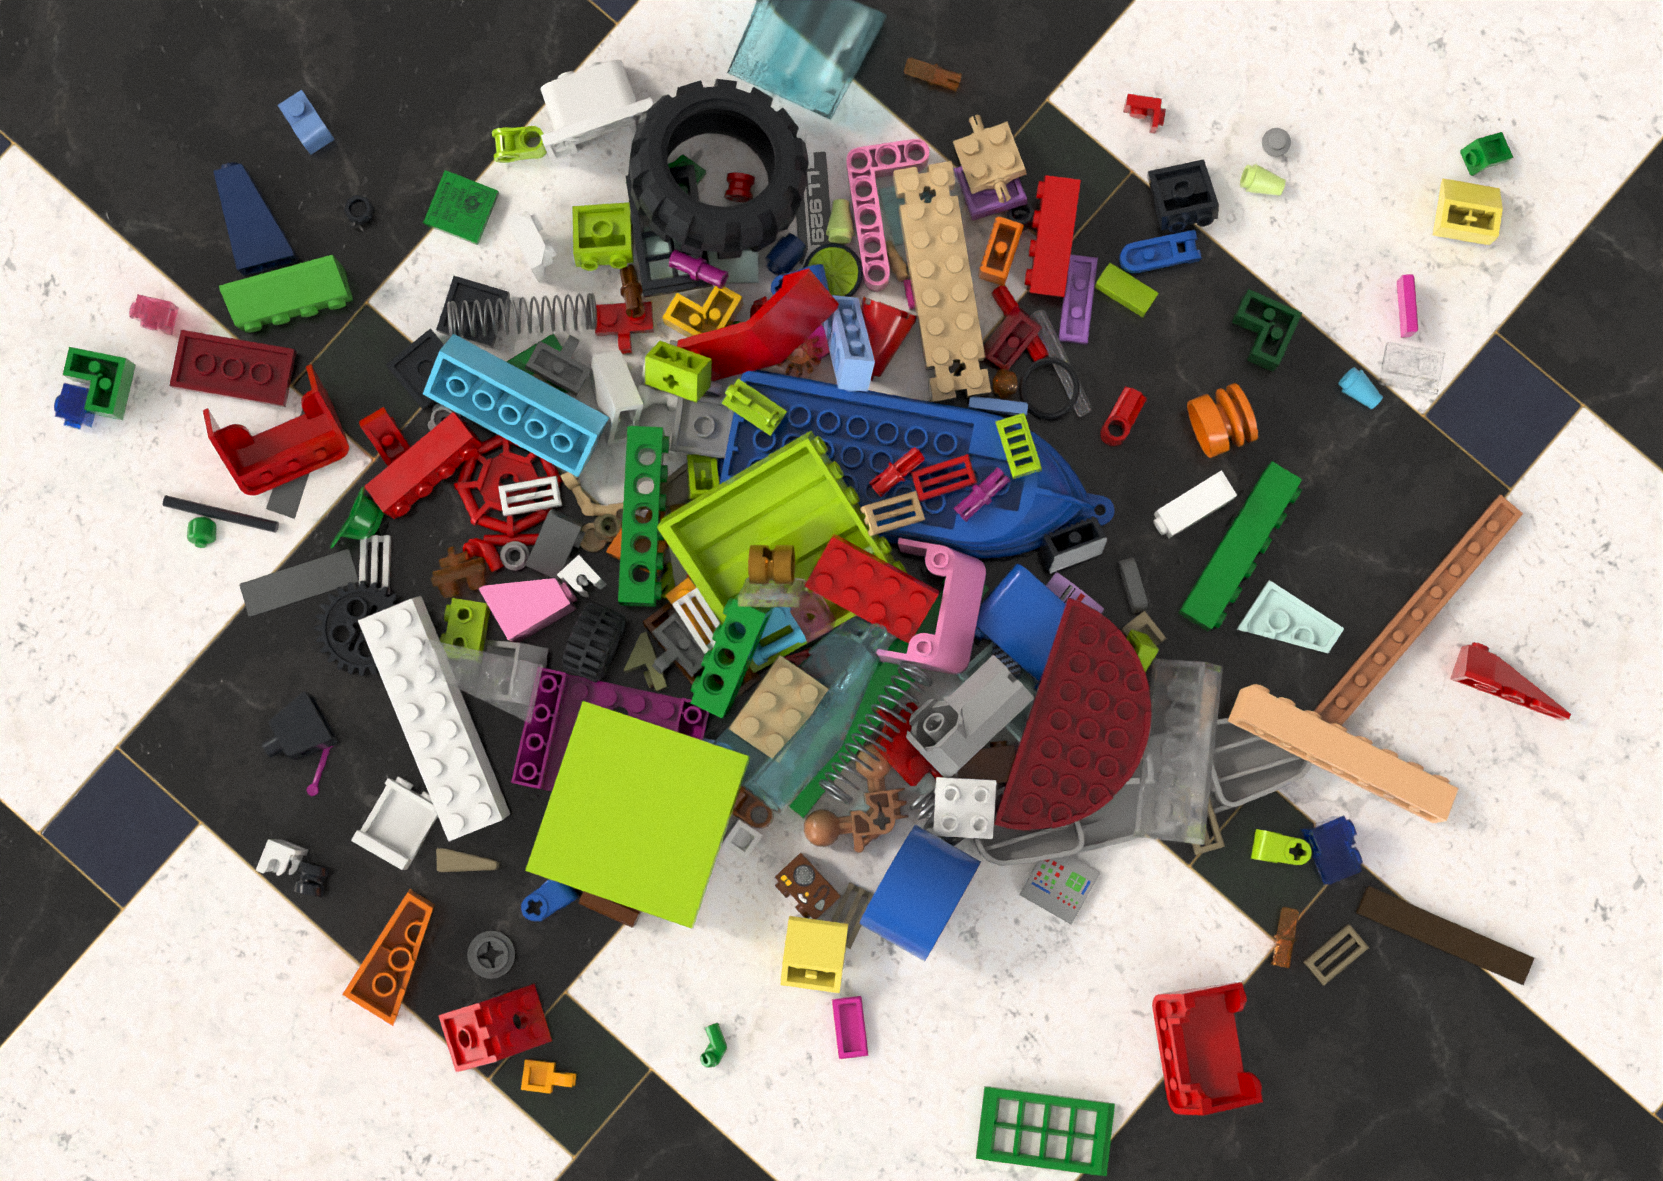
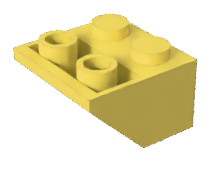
[1432,178,1503,245]
[780,916,848,993]

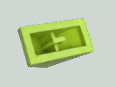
[687,454,719,500]

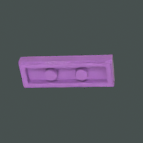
[1058,254,1098,345]

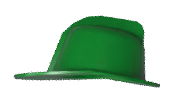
[330,487,384,549]

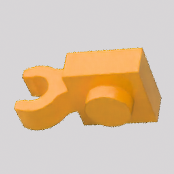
[521,1059,577,1094]

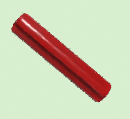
[991,285,1049,361]

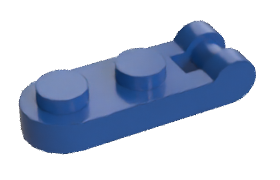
[1119,230,1202,273]

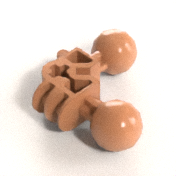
[803,743,909,853]

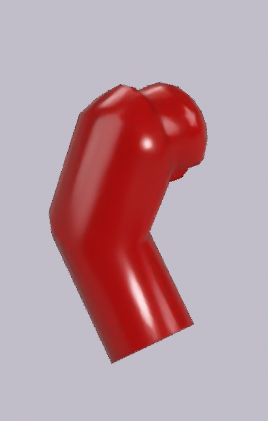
[463,538,504,572]

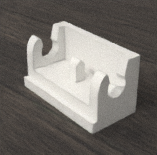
[557,555,607,598]
[256,839,309,876]

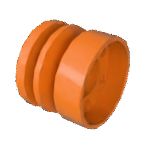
[1187,383,1258,458]

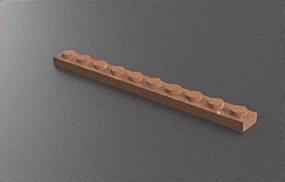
[1313,495,1523,726]

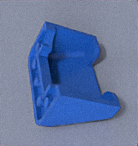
[975,564,1065,692]

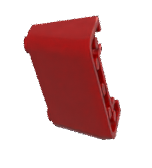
[1152,982,1263,1116]

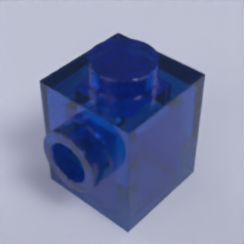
[54,383,95,430]

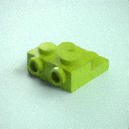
[572,202,634,271]

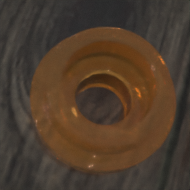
[993,369,1018,398]

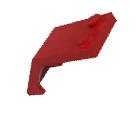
[677,268,839,381]

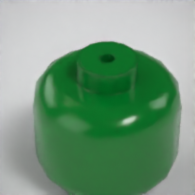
[187,517,216,548]

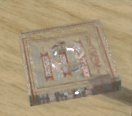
[738,578,806,607]

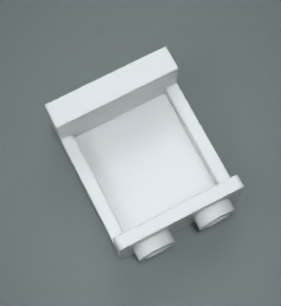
[351,777,438,870]

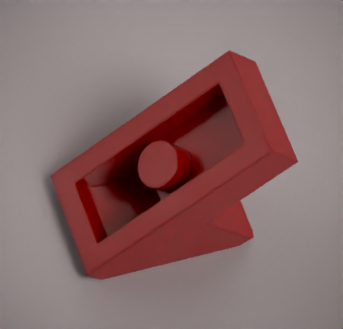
[359,407,411,466]

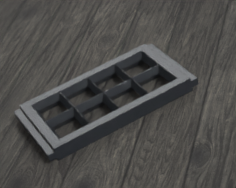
[626,164,713,298]

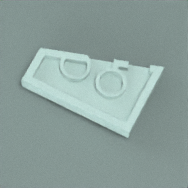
[1237,580,1344,653]

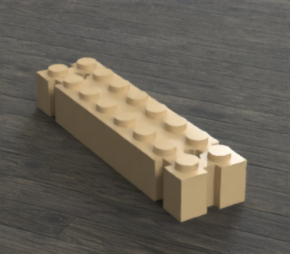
[893,161,991,403]

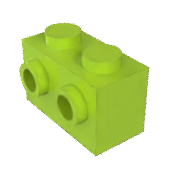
[440,598,491,663]

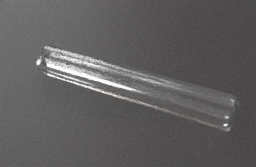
[1031,309,1092,417]

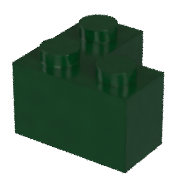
[1232,289,1302,372]

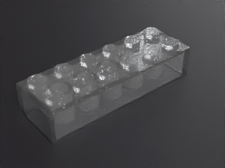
[1134,659,1223,845]

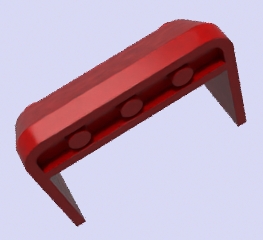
[203,364,349,496]

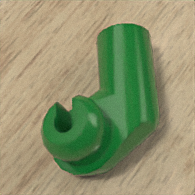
[700,1022,727,1068]

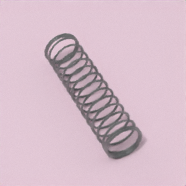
[447,292,597,338]
[818,661,933,805]

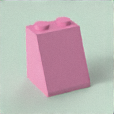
[479,578,577,643]

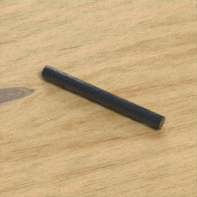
[163,495,279,533]

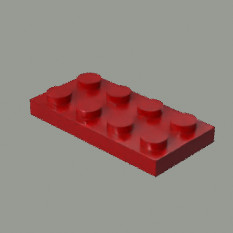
[804,533,939,644]

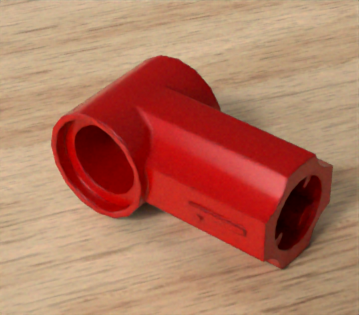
[1100,386,1147,446]

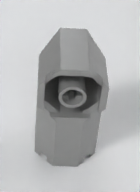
[906,655,1034,778]

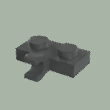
[525,335,591,396]
[652,612,706,677]

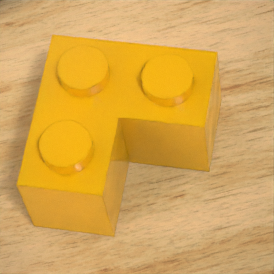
[662,286,744,337]

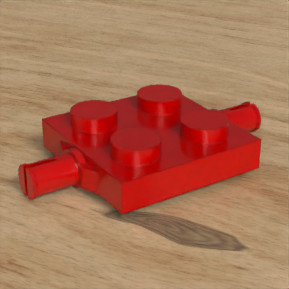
[873,702,943,786]

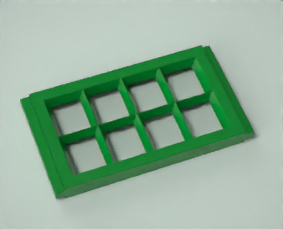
[976,1086,1115,1176]

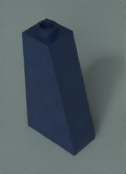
[213,162,300,276]

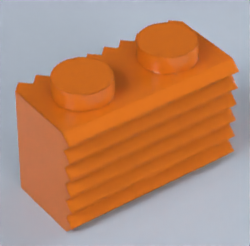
[978,217,1024,286]

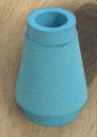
[1339,367,1383,409]

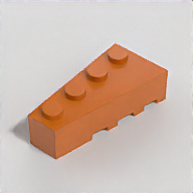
[342,889,435,1026]

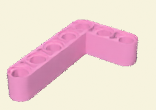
[846,139,930,292]

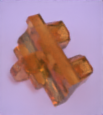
[431,546,486,598]

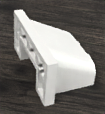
[540,60,653,162]

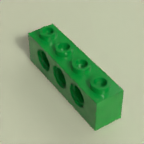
[690,592,774,718]

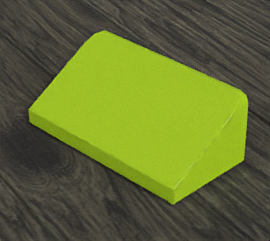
[1094,263,1159,318]

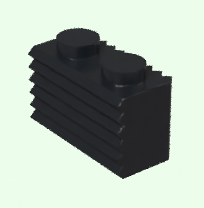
[1038,516,1107,573]

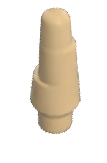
[885,240,909,282]

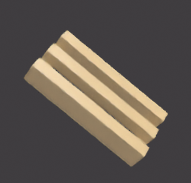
[860,491,925,537]

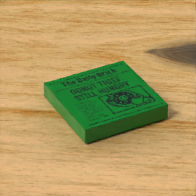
[423,170,499,245]

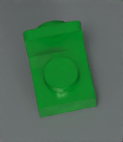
[1460,132,1514,176]

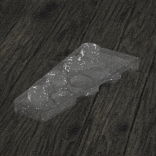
[418,639,543,723]

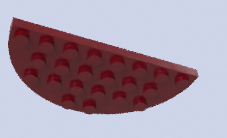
[994,597,1151,830]

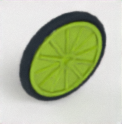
[803,243,863,297]

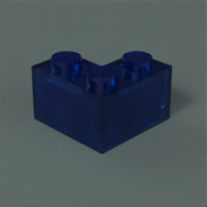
[1300,815,1363,885]

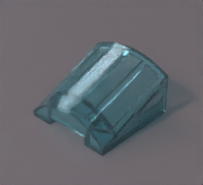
[727,0,887,120]

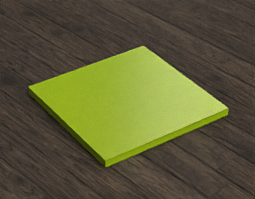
[525,701,750,929]

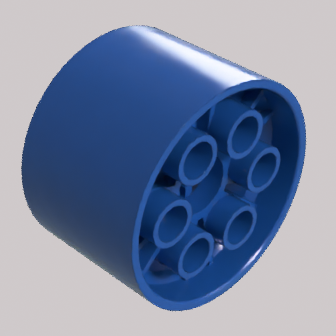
[859,824,981,962]

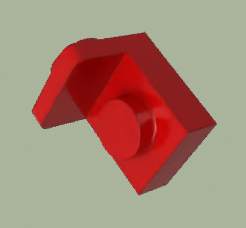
[1123,94,1166,134]

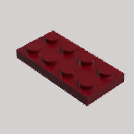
[169,330,297,408]

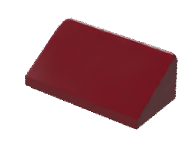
[983,305,1042,372]

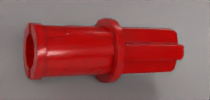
[869,447,925,497]

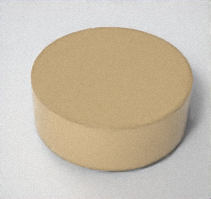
[581,523,607,553]

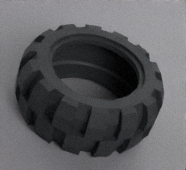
[628,79,809,260]

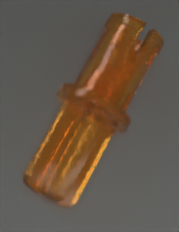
[904,57,962,92]
[1271,907,1299,968]

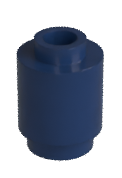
[765,233,807,276]

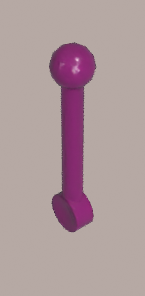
[307,746,333,796]

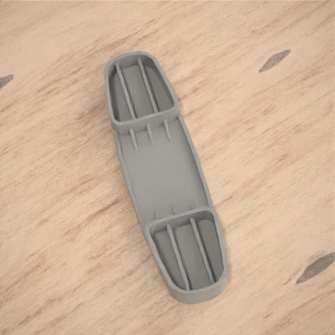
[973,718,1312,866]

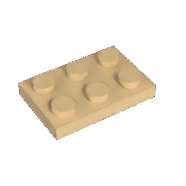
[728,655,829,763]

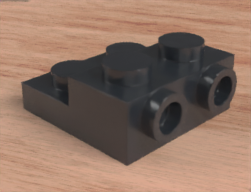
[1147,159,1219,233]

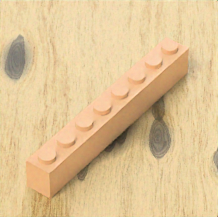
[1228,684,1459,823]

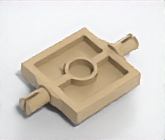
[953,115,1027,203]

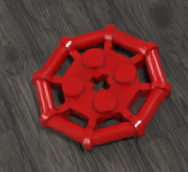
[454,435,564,538]

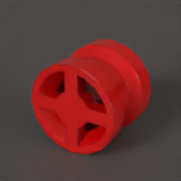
[724,172,755,203]

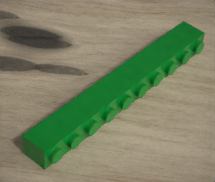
[775,578,989,818]

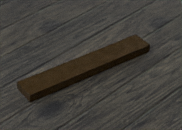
[1356,886,1534,986]

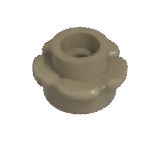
[593,514,622,542]

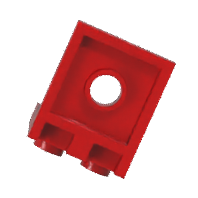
[438,984,552,1072]

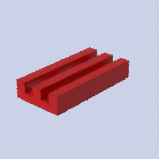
[911,454,977,502]

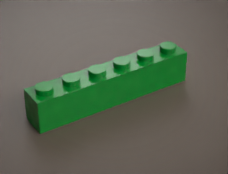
[1178,461,1302,631]

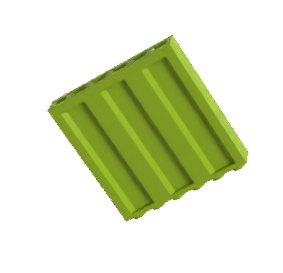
[657,431,907,673]

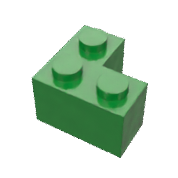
[63,347,136,420]

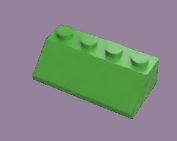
[219,255,353,333]

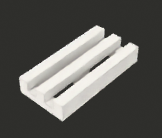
[498,476,562,516]
[359,535,391,594]
[672,588,720,654]

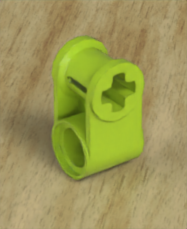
[492,126,547,163]
[1251,829,1311,865]

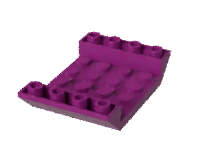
[511,667,709,791]

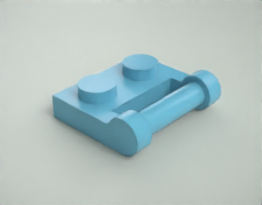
[735,592,810,666]

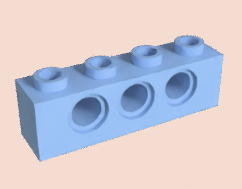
[823,295,875,392]

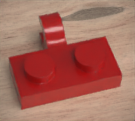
[595,301,654,354]

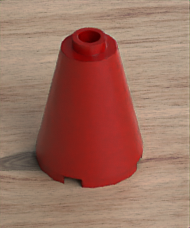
[860,296,917,381]

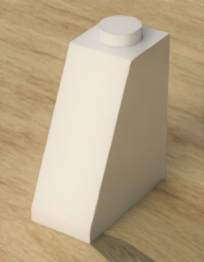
[589,350,643,445]
[1153,470,1237,539]

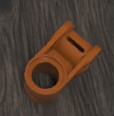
[732,784,774,829]

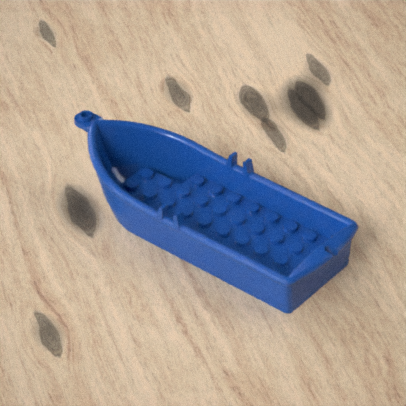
[716,370,1115,558]

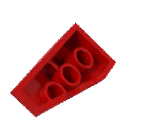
[1450,642,1571,721]

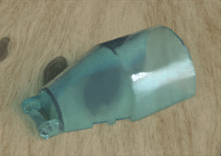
[713,615,888,815]

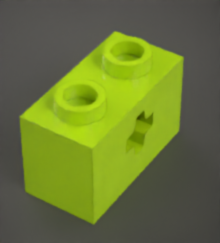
[645,341,712,403]

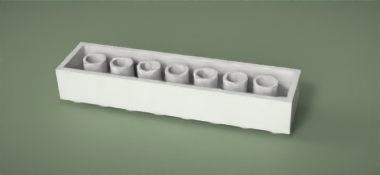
[358,596,510,841]

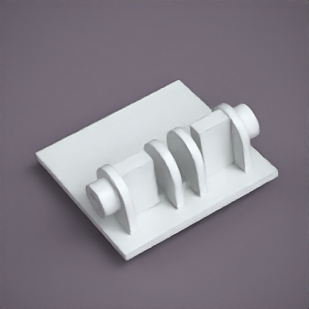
[933,777,996,839]

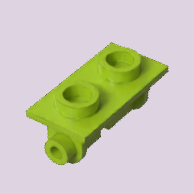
[722,379,787,436]

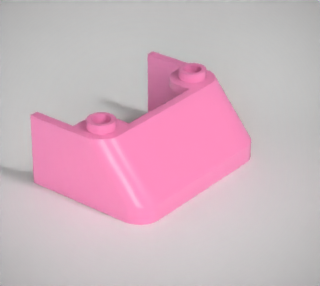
[876,538,986,675]

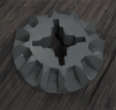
[467,931,515,979]

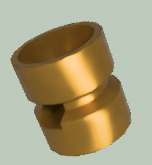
[748,545,795,585]

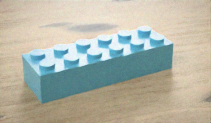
[423,334,610,477]

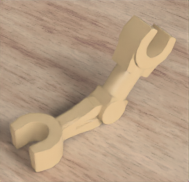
[561,472,623,526]

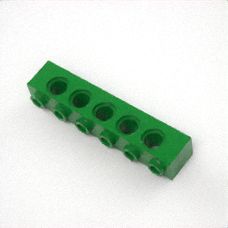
[618,426,670,607]

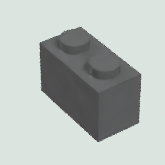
[525,508,586,580]

